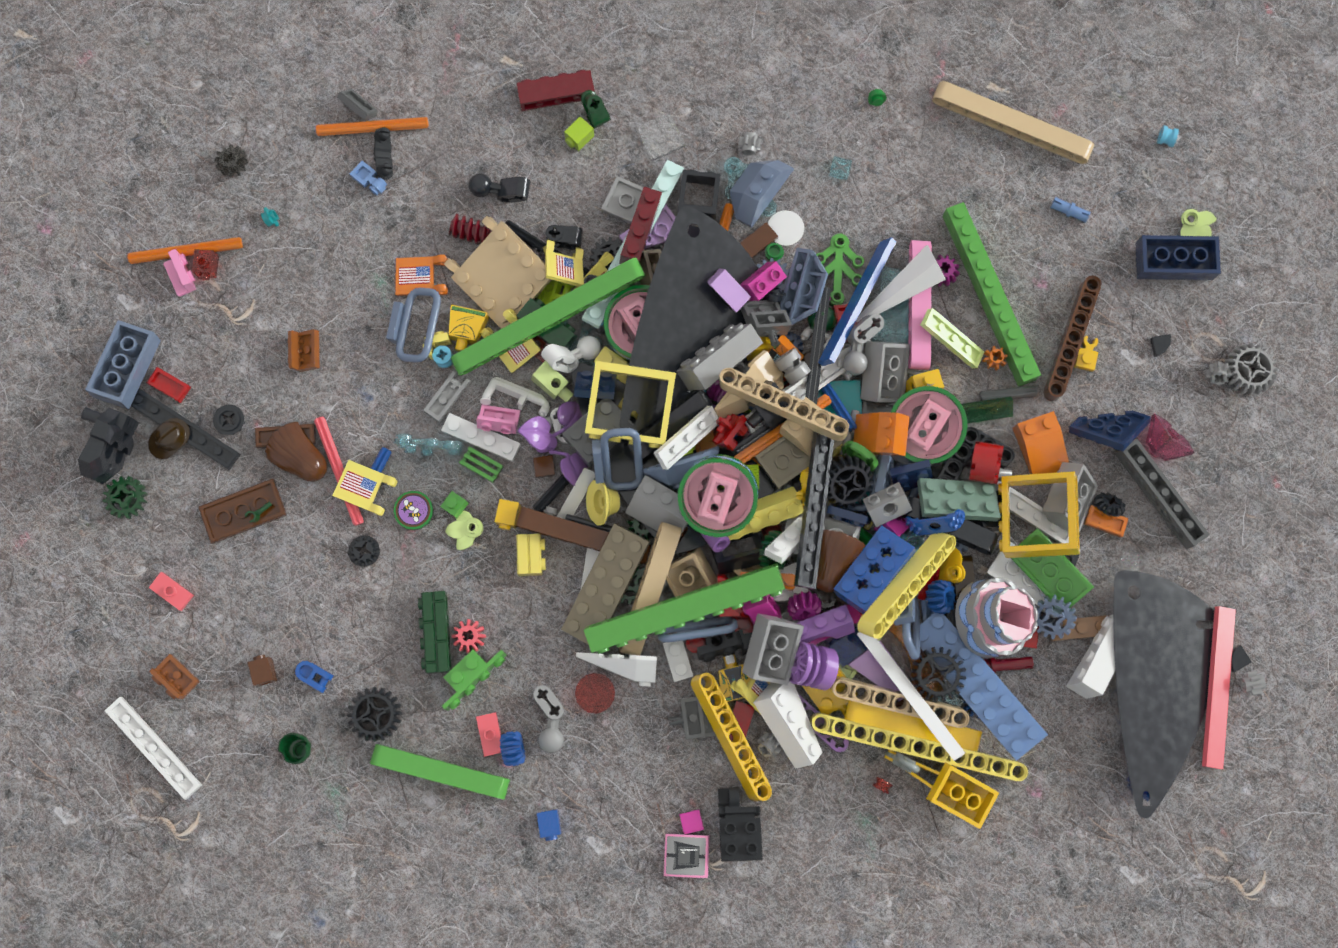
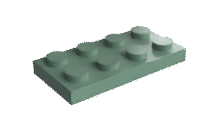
[917,478,1001,521]

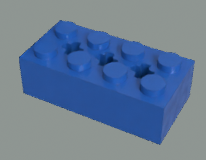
[834,525,916,615]

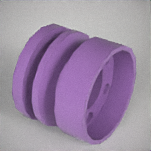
[789,642,839,690]

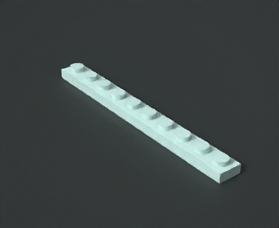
[582,160,684,329]

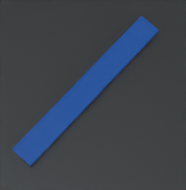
[818,237,896,366]

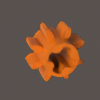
[982,346,1008,371]

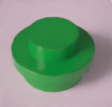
[868,89,887,106]
[765,243,784,261]

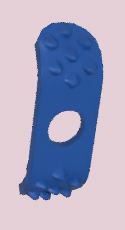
[905,509,965,535]

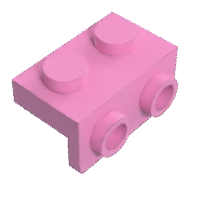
[164,249,197,297]
[476,405,520,434]

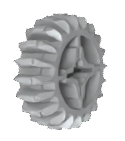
[1224,343,1279,395]

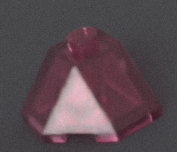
[1146,413,1195,461]

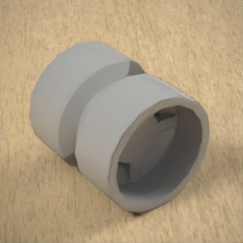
[774,348,811,385]

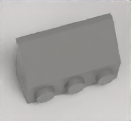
[860,341,910,402]
[1042,462,1098,532]
[625,475,688,537]
[742,613,804,685]

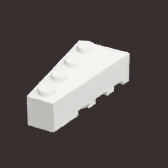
[1066,615,1115,699]
[753,681,822,768]

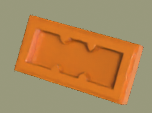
[1084,505,1129,537]

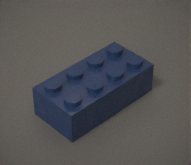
[1135,235,1221,280]

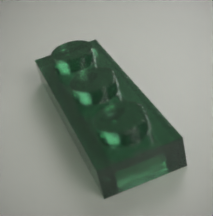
[962,396,1013,424]

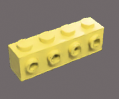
[728,486,804,540]

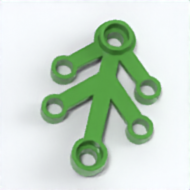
[816,234,864,306]

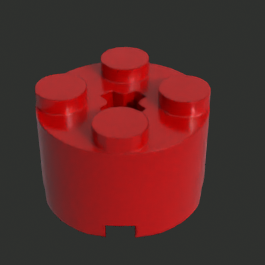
[969,441,1004,484]

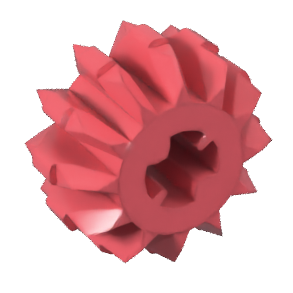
[451,619,486,653]

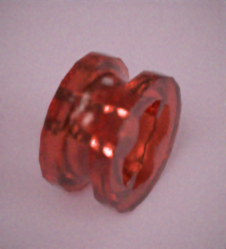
[872,777,893,794]

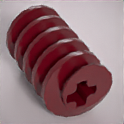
[449,213,492,245]

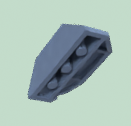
[729,160,794,228]
[780,248,828,325]
[643,446,720,491]

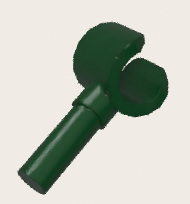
[245,501,272,523]

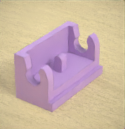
[707,268,751,312]

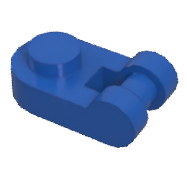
[295,661,334,693]

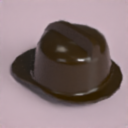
[148,418,190,459]

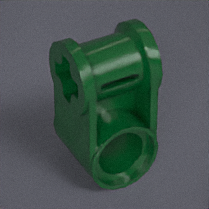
[580,90,611,129]

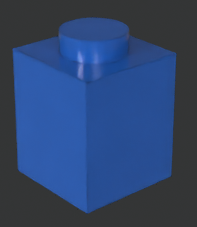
[537,809,562,841]

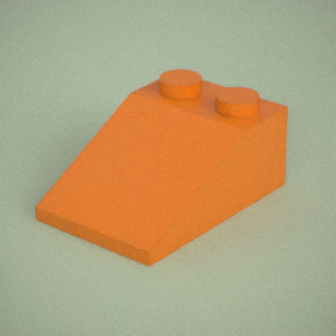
[1012,411,1069,474]
[853,412,909,456]

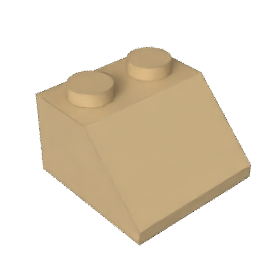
[779,397,826,457]
[666,547,717,597]

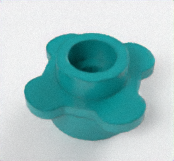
[261,207,279,227]

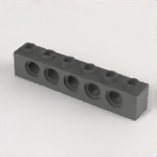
[1115,439,1210,549]

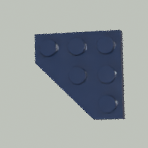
[1069,410,1151,451]

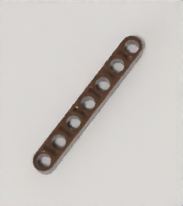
[1043,275,1102,402]
[514,507,651,565]

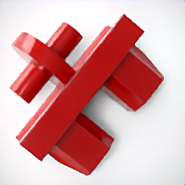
[712,414,749,450]

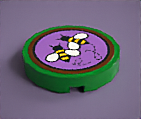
[393,491,434,530]

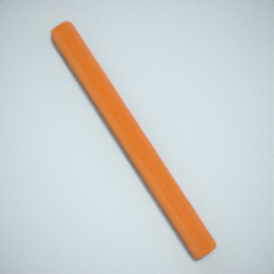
[316,117,429,136]
[127,237,243,264]
[734,394,832,464]

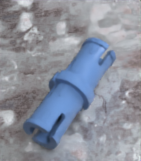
[1050,197,1091,223]

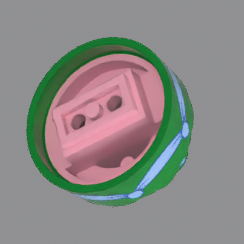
[604,285,650,362]
[891,386,967,464]
[678,454,758,537]

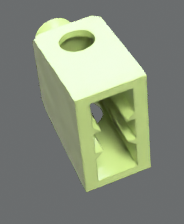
[531,361,574,402]

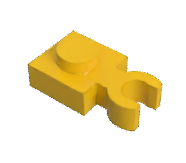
[1074,336,1098,372]

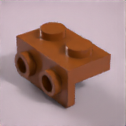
[287,329,320,372]
[149,654,200,699]

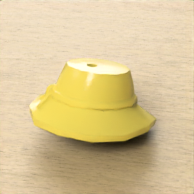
[586,480,620,525]

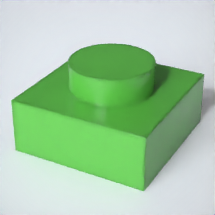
[440,491,469,518]

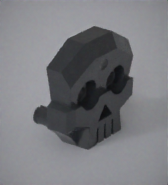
[78,407,139,485]

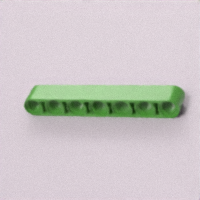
[370,744,510,800]

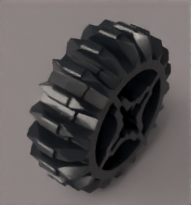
[827,454,874,509]
[911,647,967,702]
[347,687,403,742]

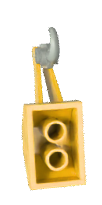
[884,749,999,829]

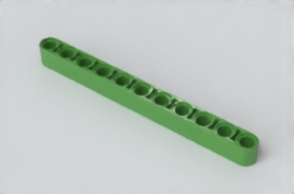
[450,258,645,376]

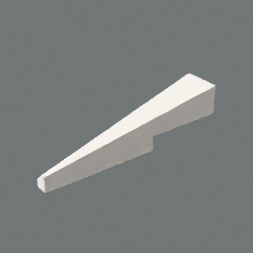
[856,245,946,322]

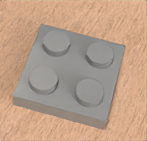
[601,176,643,224]

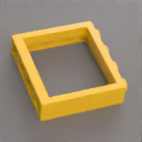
[998,471,1080,558]

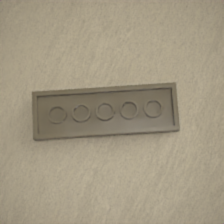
[561,523,650,645]

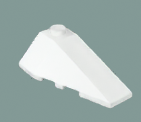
[576,652,657,687]

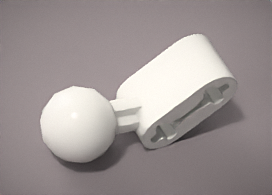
[541,336,601,373]

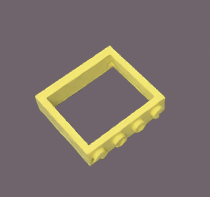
[585,361,676,448]

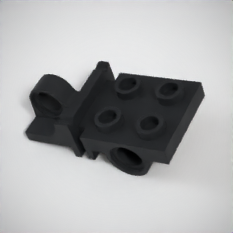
[697,629,752,662]
[718,787,763,862]

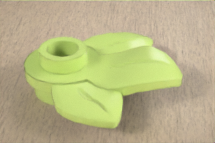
[1180,209,1217,236]
[445,511,483,550]

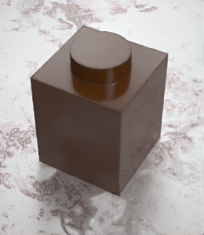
[247,655,278,687]

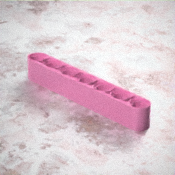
[908,240,932,370]

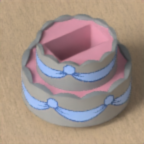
[955,578,1038,658]

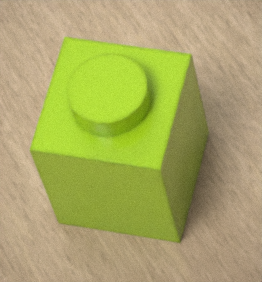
[564,117,594,151]

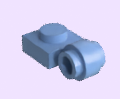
[350,161,387,196]

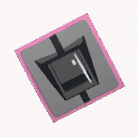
[664,834,709,878]

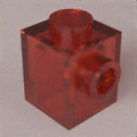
[192,249,219,280]

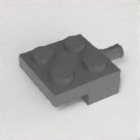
[740,300,792,347]
[668,696,724,740]

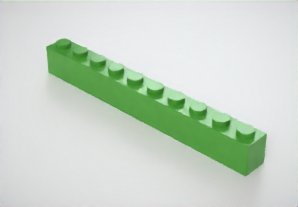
[942,202,1041,387]
[584,563,785,654]

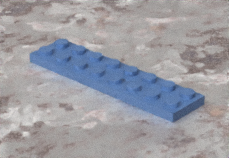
[911,613,1048,761]

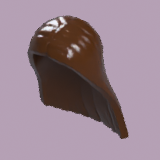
[265,422,327,482]
[816,530,865,592]

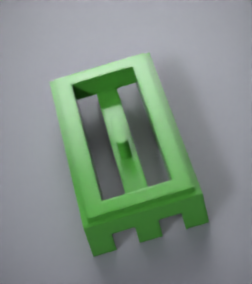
[459,446,503,483]

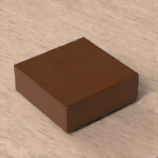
[533,455,555,478]

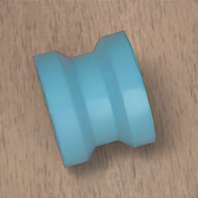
[1157,125,1179,147]
[432,345,453,368]

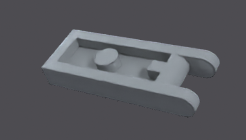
[423,370,471,423]

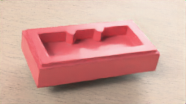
[149,572,194,611]
[476,712,501,757]

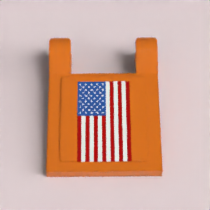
[395,255,448,296]

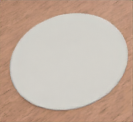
[768,210,804,246]

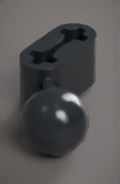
[468,173,531,203]

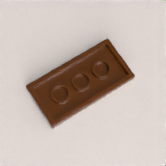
[198,478,287,544]

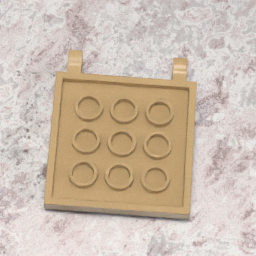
[444,216,552,329]

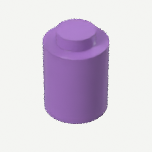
[701,533,730,552]

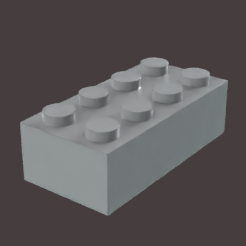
[676,323,763,390]

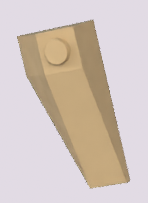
[714,350,784,419]

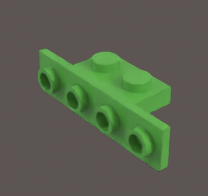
[442,650,507,711]

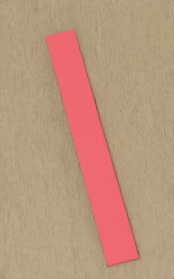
[1202,606,1236,769]

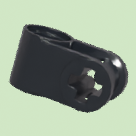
[546,225,583,250]

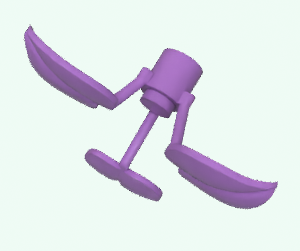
[517,401,588,486]

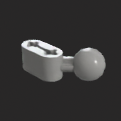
[843,314,884,375]
[533,685,564,753]

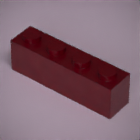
[516,70,595,111]
[619,187,662,264]

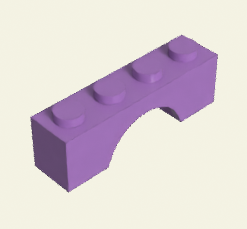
[797,605,855,643]

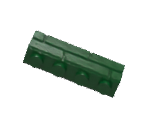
[418,591,452,674]

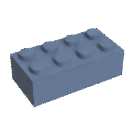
[85,320,161,410]

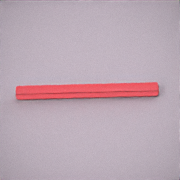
[314,417,364,526]

